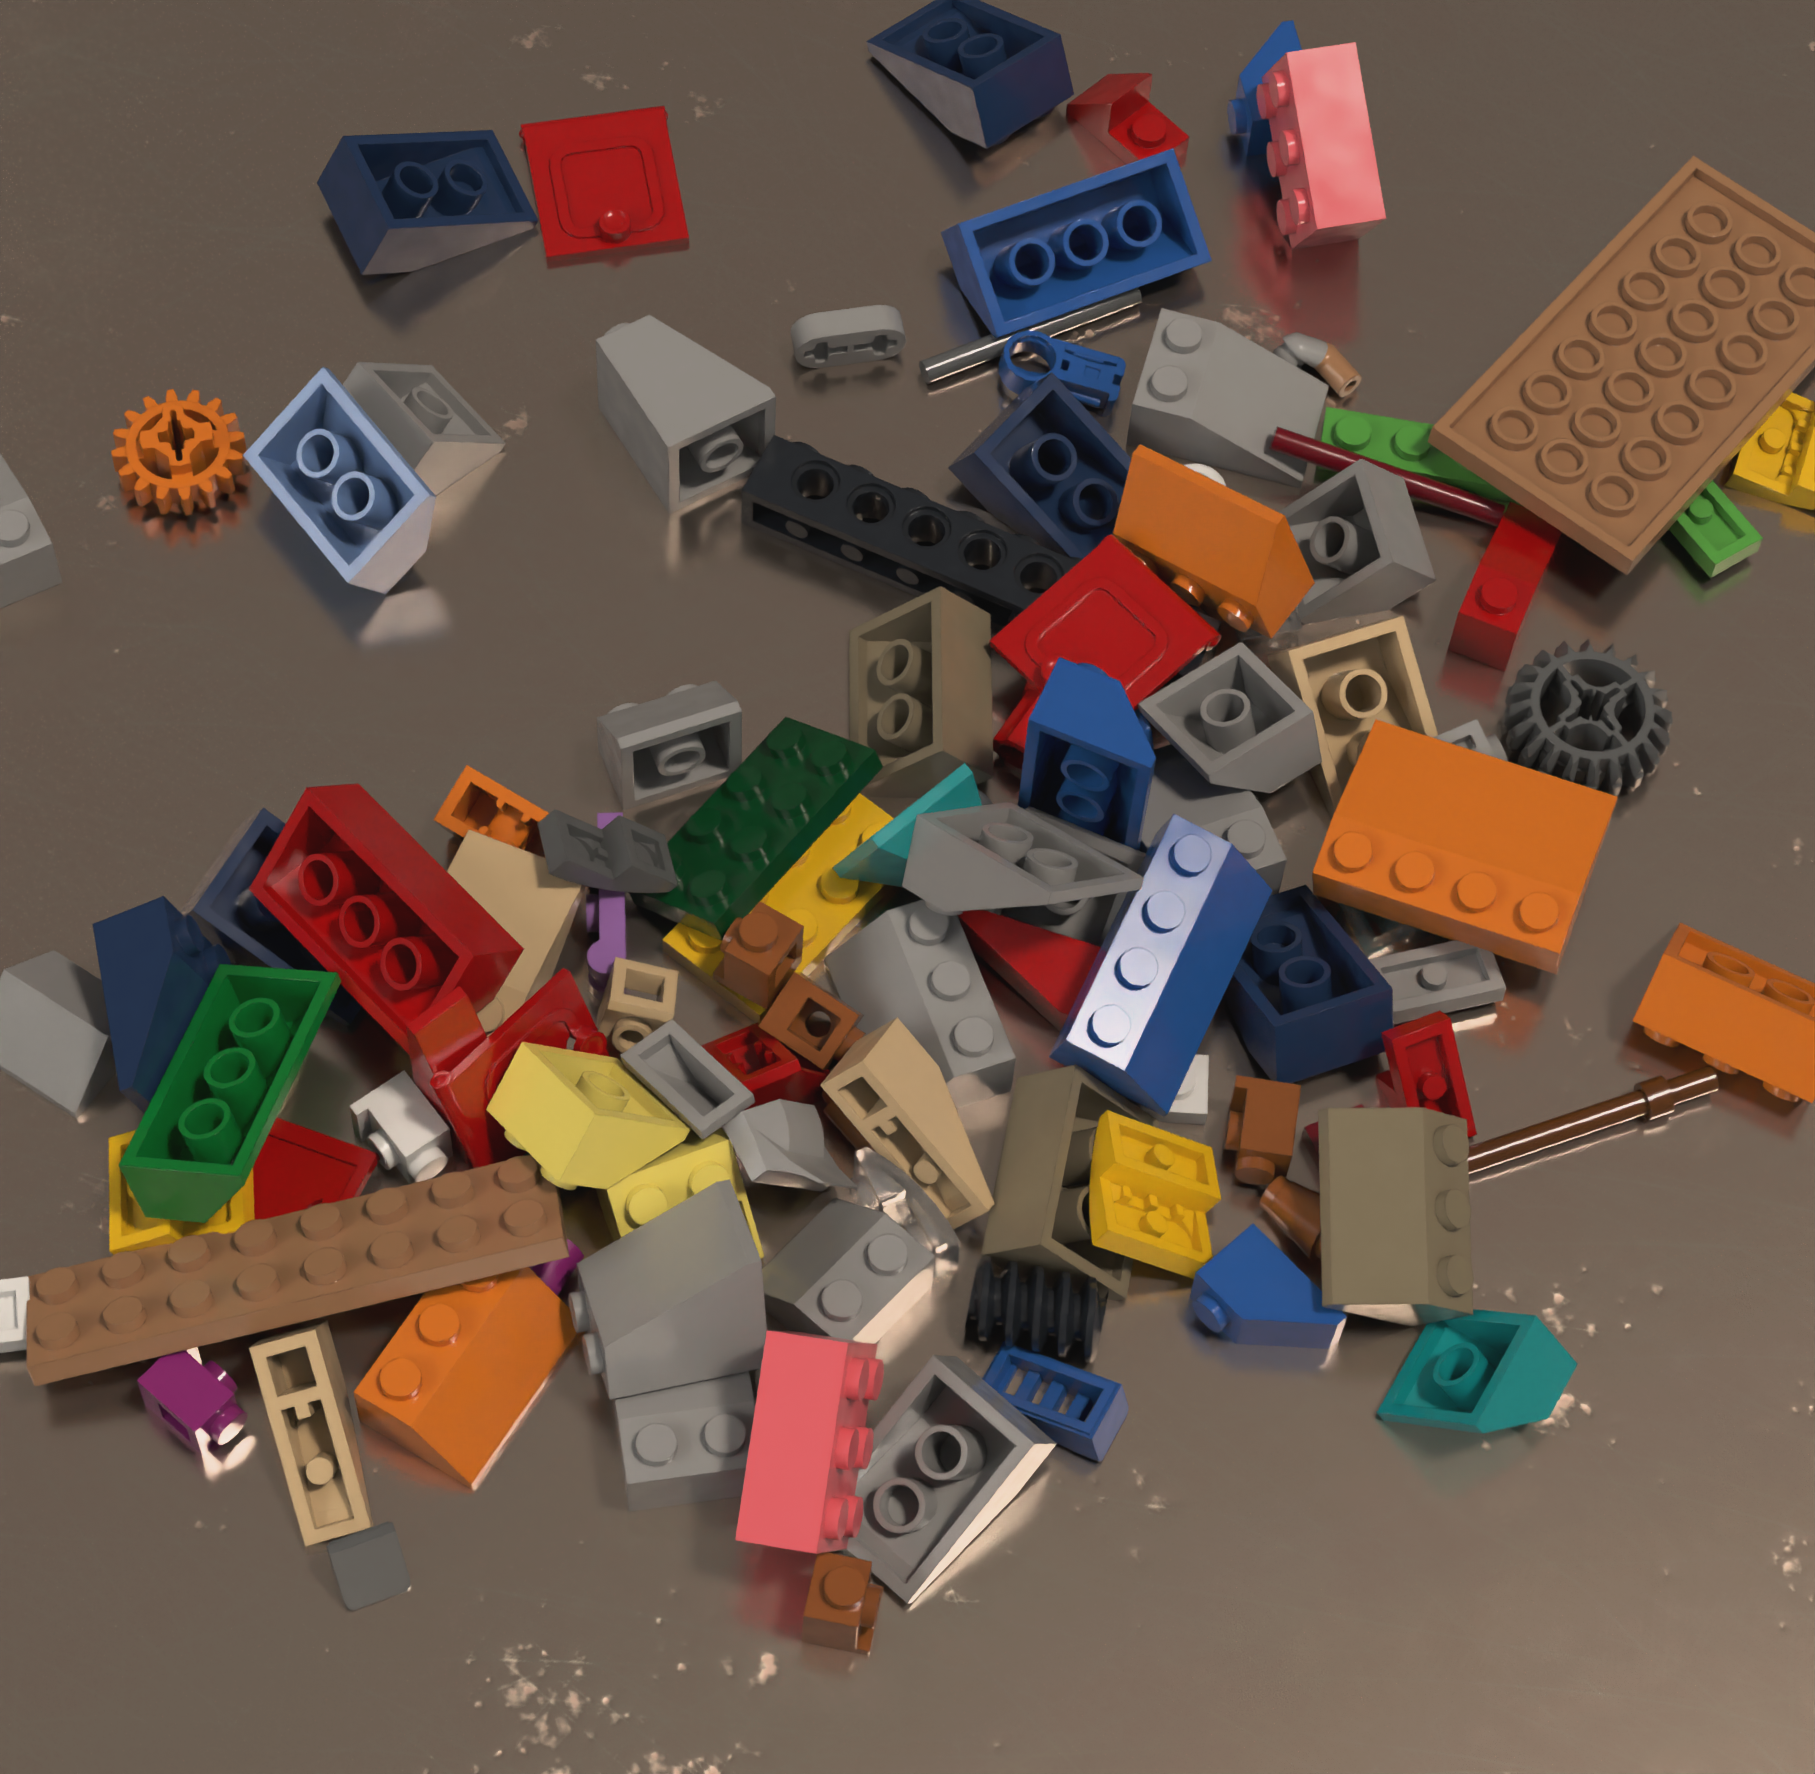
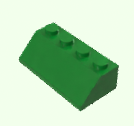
[118,964,341,1223]

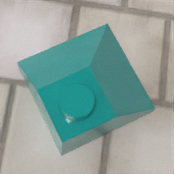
[832,763,982,887]
[1377,1309,1578,1434]

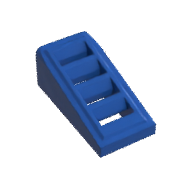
[982,1341,1129,1462]

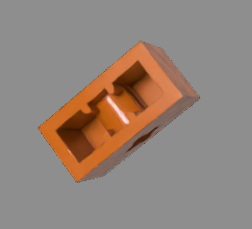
[433,765,549,858]

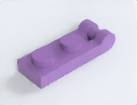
[586,812,627,1001]

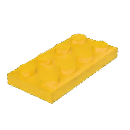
[663,793,894,1024]

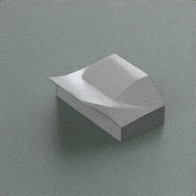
[723,1099,858,1192]

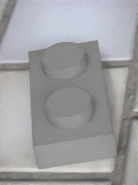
[1369,940,1506,1024]

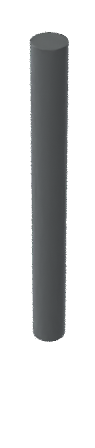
[919,287,1142,384]

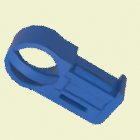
[999,330,1126,417]

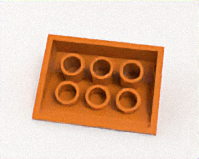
[1312,719,1618,974]

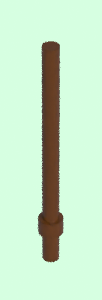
[1468,1066,1719,1174]

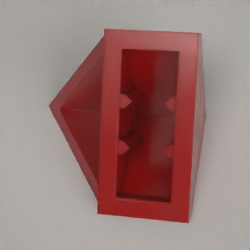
[701,1022,832,1110]

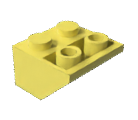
[595,1123,764,1258]

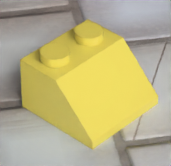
[486,1042,690,1190]

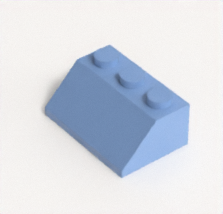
[243,367,436,594]

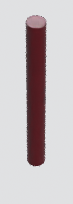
[1269,426,1506,527]

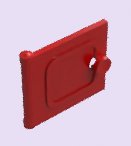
[519,106,689,262]
[989,534,1222,711]
[430,968,610,1168]
[253,1117,380,1220]

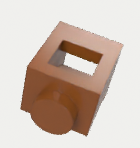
[713,901,804,1010]
[758,972,866,1070]
[1224,1075,1301,1185]
[802,1552,884,1656]

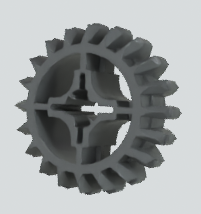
[1502,638,1673,796]

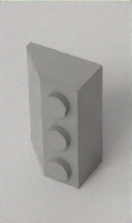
[824,899,1016,1108]

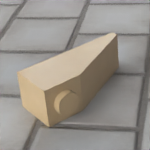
[820,1017,995,1233]
[249,1320,373,1546]

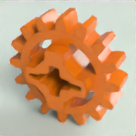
[111,389,247,515]

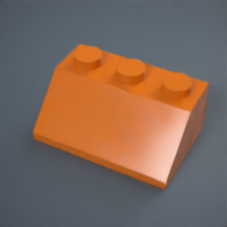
[1113,444,1315,639]
[1633,923,1815,1103]
[353,1267,581,1489]

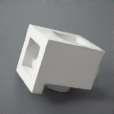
[349,1070,453,1184]

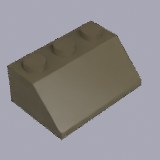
[849,586,994,798]
[981,1064,1159,1301]
[1318,1107,1474,1327]

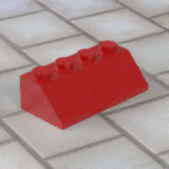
[249,783,524,1055]

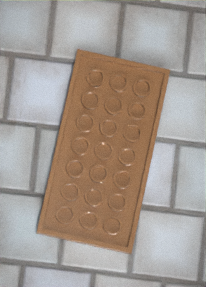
[1428,156,1815,575]

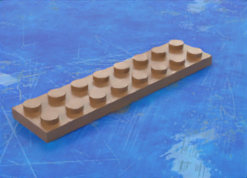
[27,1155,569,1386]

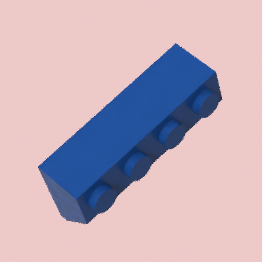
[941,148,1212,338]
[1018,657,1156,851]
[1049,814,1272,1117]

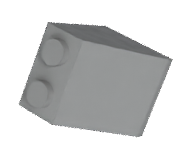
[596,315,776,514]
[569,1179,767,1400]

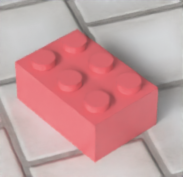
[1257,42,1386,250]
[735,1330,884,1554]

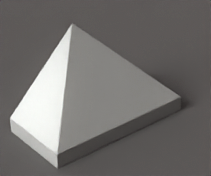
[620,1019,755,1140]

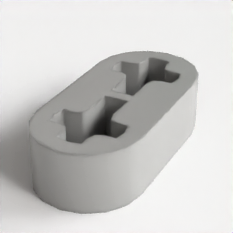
[790,305,907,368]

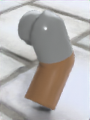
[1273,332,1362,397]

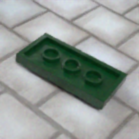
[628,717,883,940]

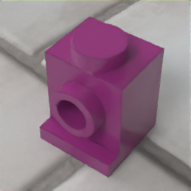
[137,1347,248,1456]

